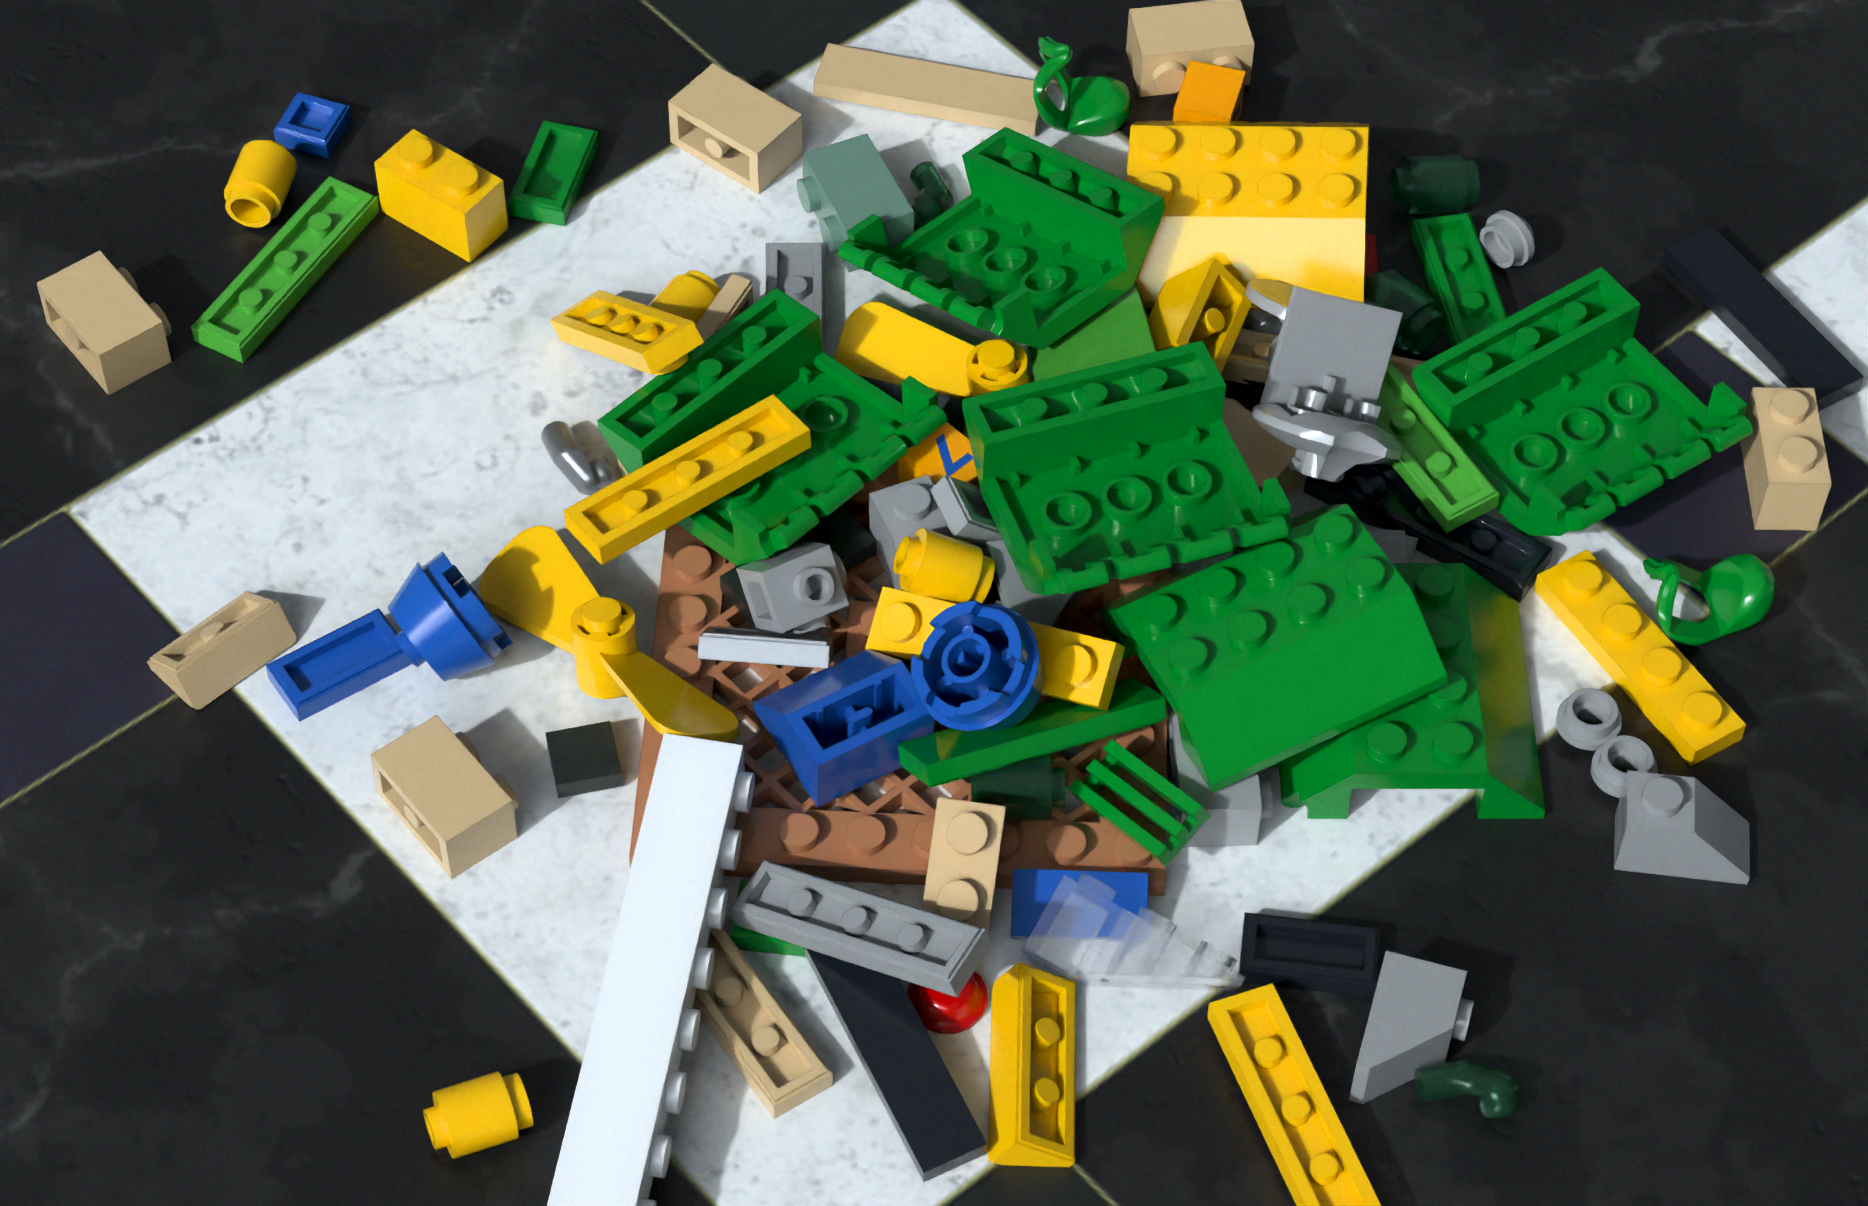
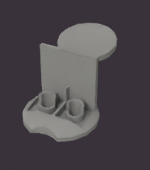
[1245,279,1405,483]

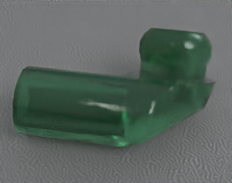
[910,161,955,232]
[1414,1059,1519,1118]

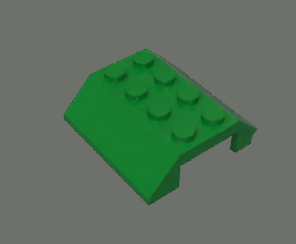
[838,127,1165,350]
[1412,267,1753,536]
[597,288,948,566]
[962,340,1292,596]
[1099,504,1448,793]
[1279,563,1545,819]

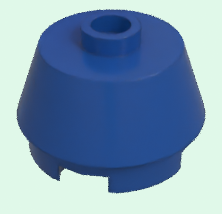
[387,551,514,682]
[911,601,1044,731]

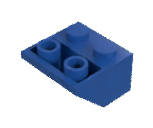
[753,649,935,808]

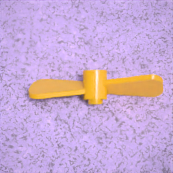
[834,302,1035,400]
[480,525,739,742]

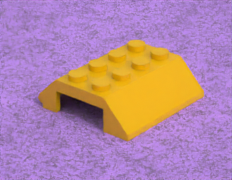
[1126,121,1370,309]

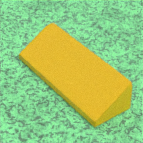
[988,962,1076,1167]

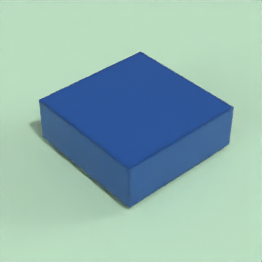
[273,92,352,159]

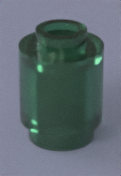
[1389,154,1479,214]
[1364,268,1446,354]
[971,754,1065,821]

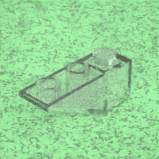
[1022,873,1245,991]

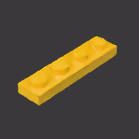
[550,290,704,375]
[563,394,811,565]
[1534,549,1746,767]
[865,586,1125,711]
[1207,983,1381,1206]

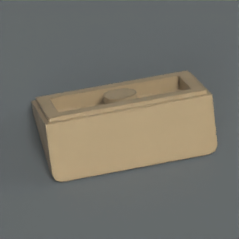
[147,591,296,710]

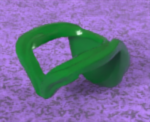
[1033,36,1132,137]
[1643,553,1776,646]

